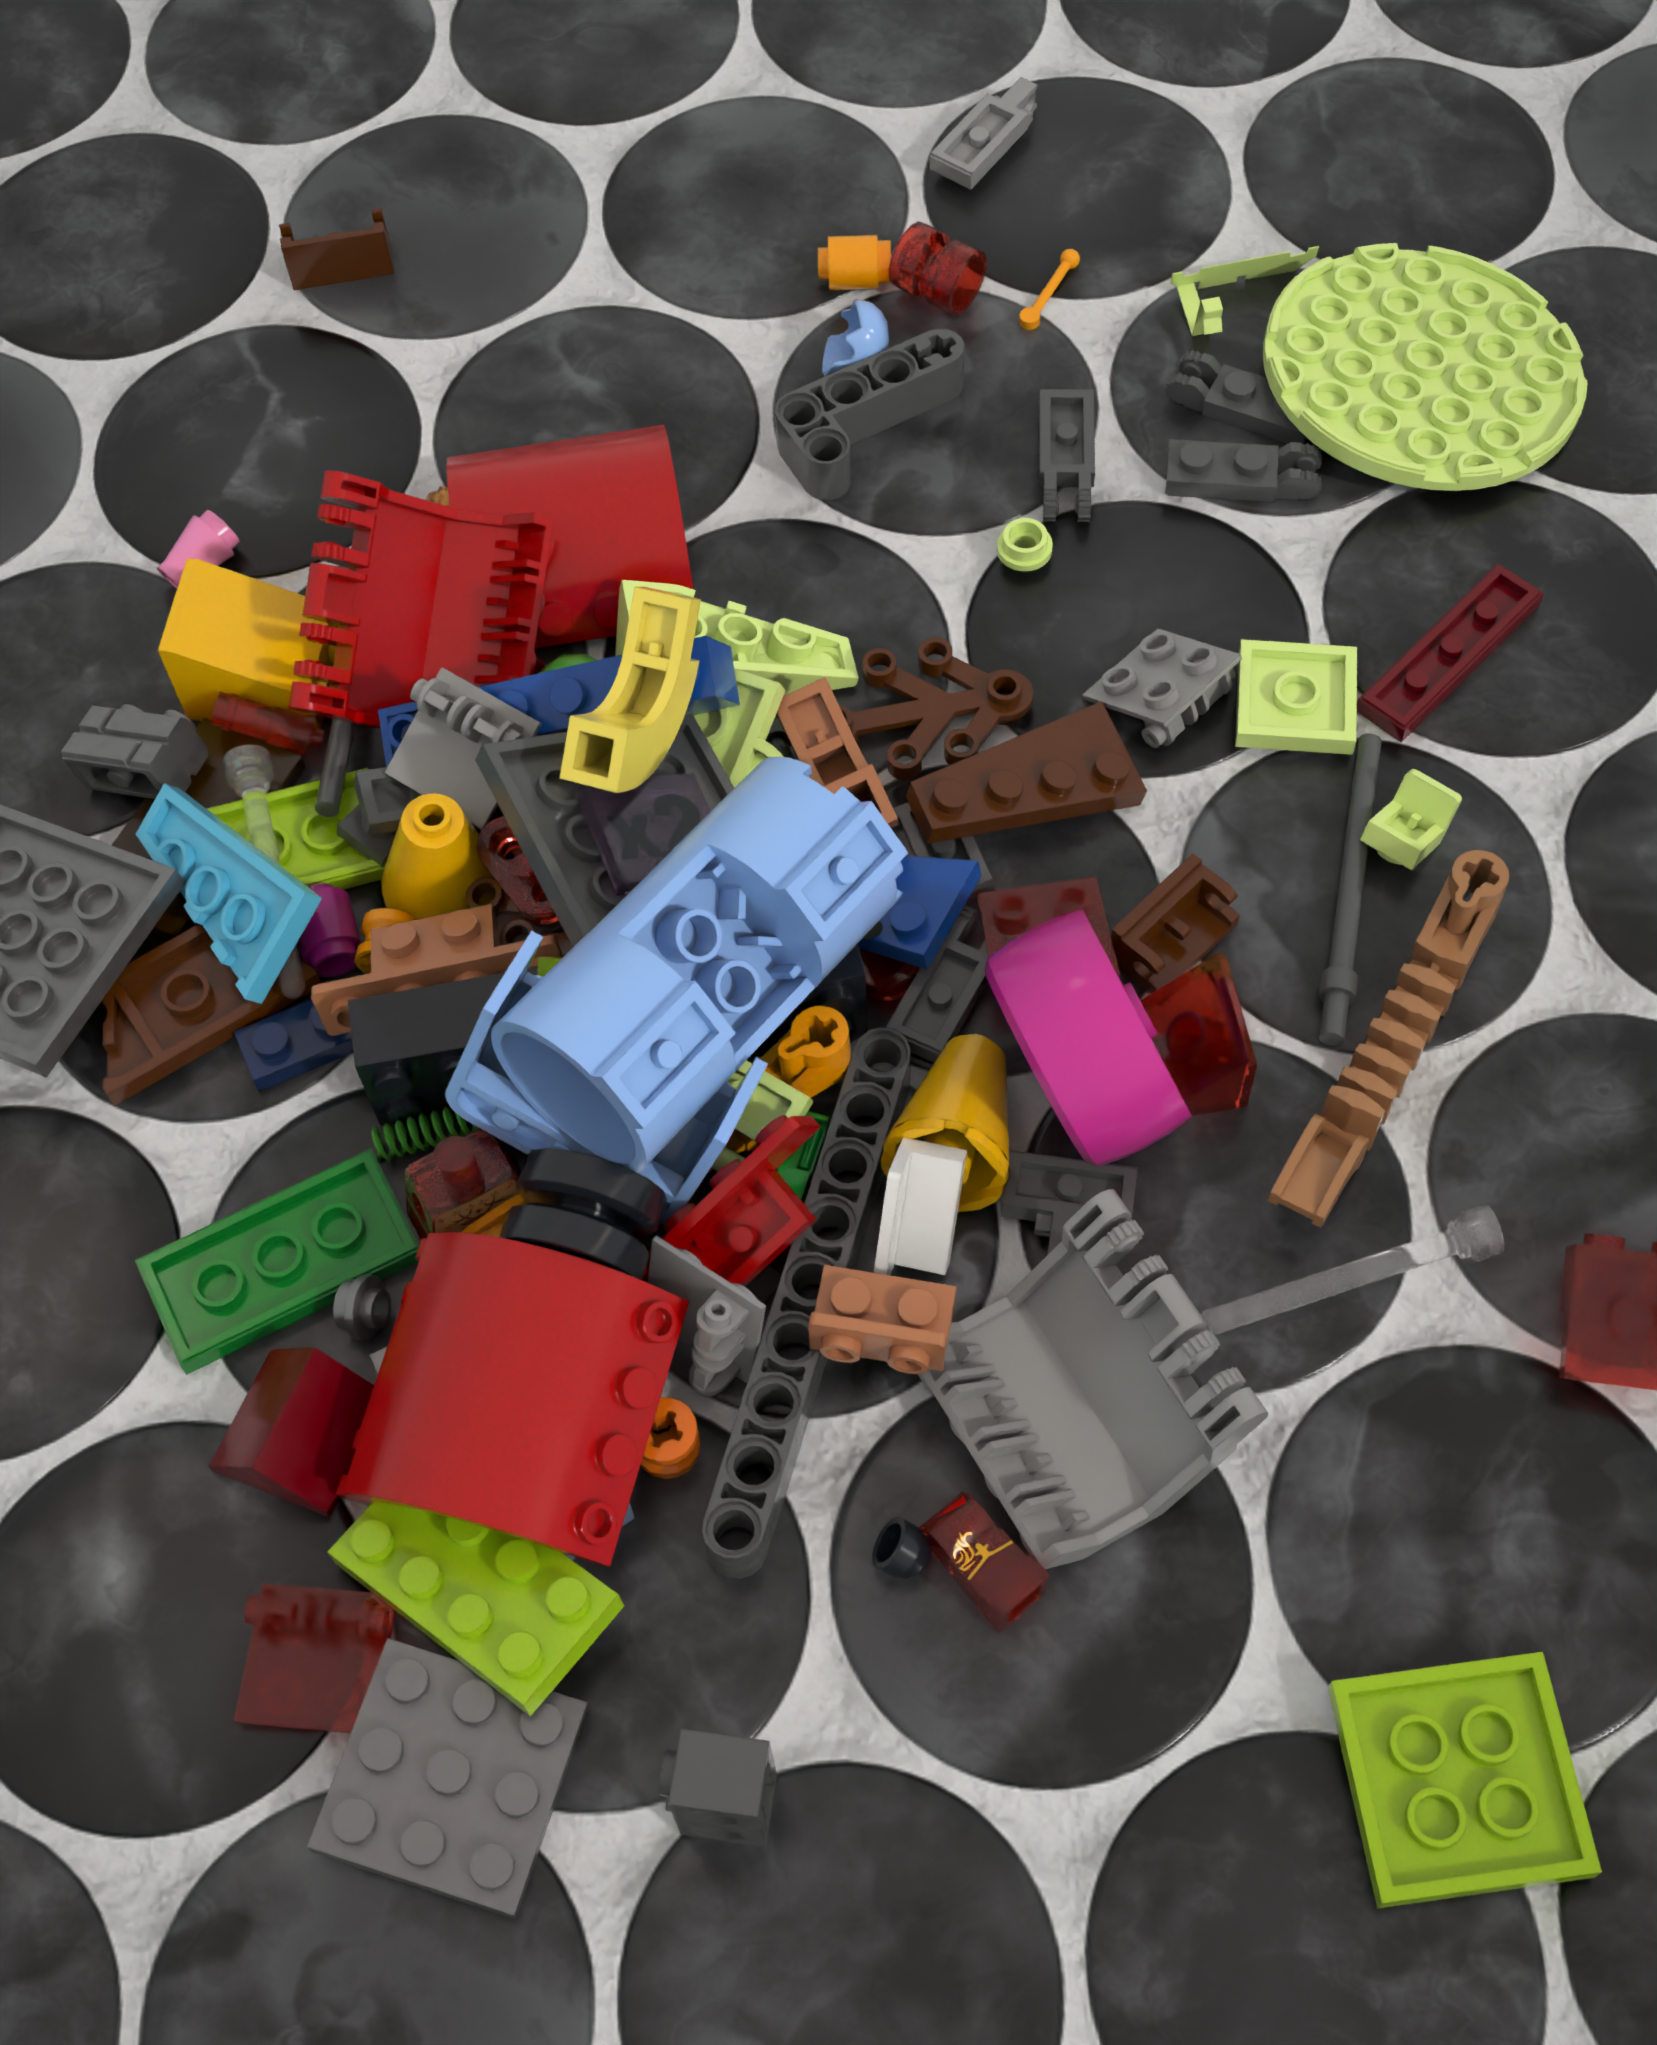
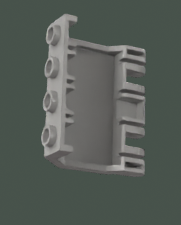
[918,1189,1268,1570]

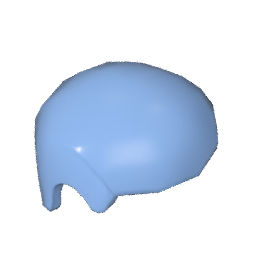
[822,299,889,377]

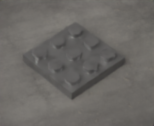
[307,1638,588,1920]

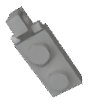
[929,77,1037,190]

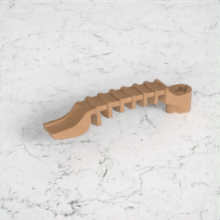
[1268,850,1509,1228]

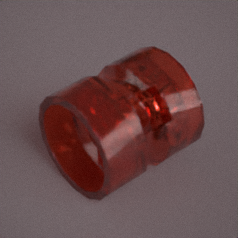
[889,221,987,316]

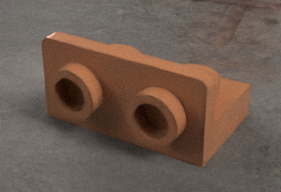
[808,1265,957,1374]

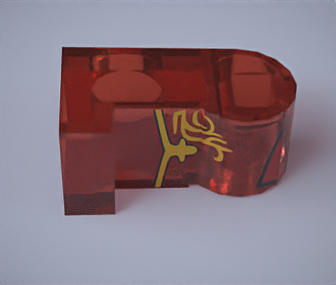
[919,1491,1049,1634]

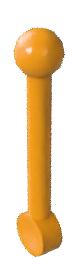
[1019,249,1080,330]

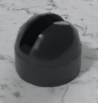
[872,1517,932,1579]

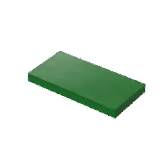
[135,1148,419,1375]

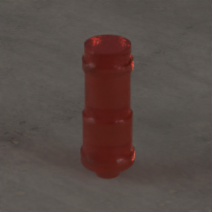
[211,691,325,756]

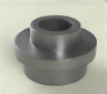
[333,1274,391,1340]

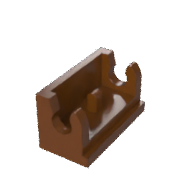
[279,208,395,290]
[1108,853,1240,1000]

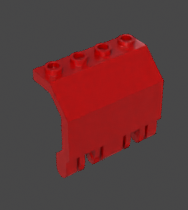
[288,470,554,730]

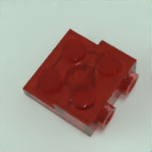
[1559,1234,1657,1391]

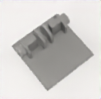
[1082,629,1242,748]
[385,667,542,830]
[647,1236,766,1397]

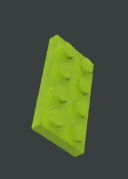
[327,1502,624,1717]

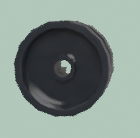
[499,1148,667,1280]

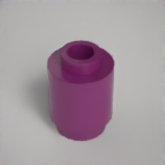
[298,883,362,977]

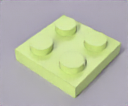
[1235,639,1357,755]

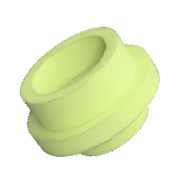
[997,518,1053,571]

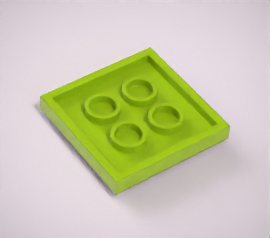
[1328,1652,1602,1909]

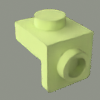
[1360,769,1462,870]

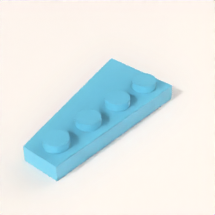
[136,783,322,1004]

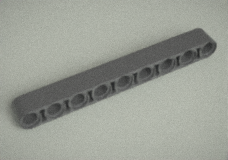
[702,1028,911,1579]

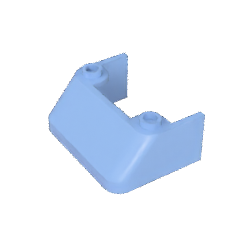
[445,930,768,1224]

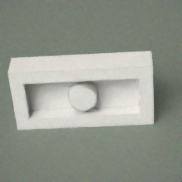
[874,1137,967,1275]

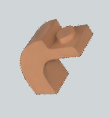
[777,677,898,828]

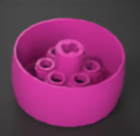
[984,909,1192,1167]

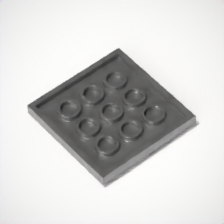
[0,804,186,1078]

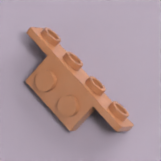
[311,904,563,1036]

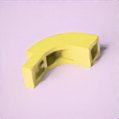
[560,586,701,793]

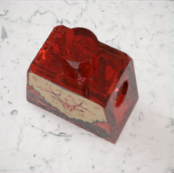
[405,1129,521,1241]

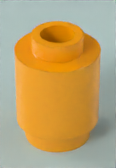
[818,235,891,290]

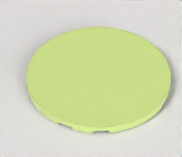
[1263,243,1587,491]

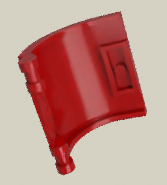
[446,425,695,648]
[336,1232,689,1567]

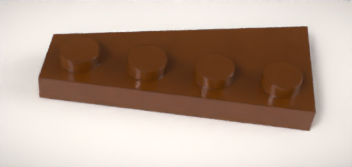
[906,701,1147,844]

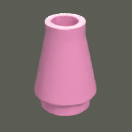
[157,510,240,589]

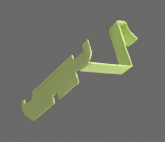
[1170,246,1319,336]

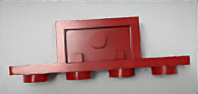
[642,1115,820,1287]

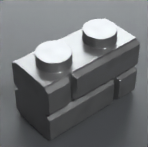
[61,704,209,799]

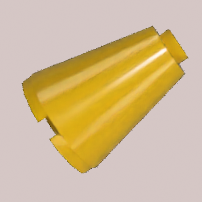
[382,793,502,919]
[881,1034,1010,1212]

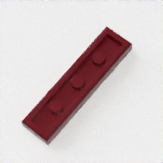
[1357,563,1544,742]

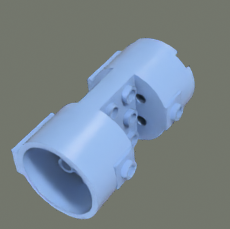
[491,756,908,1173]

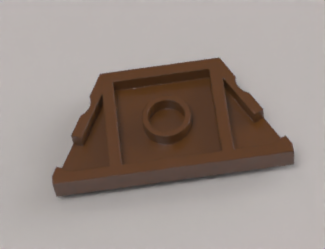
[103,924,322,1106]

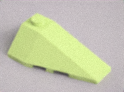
[615,580,859,696]

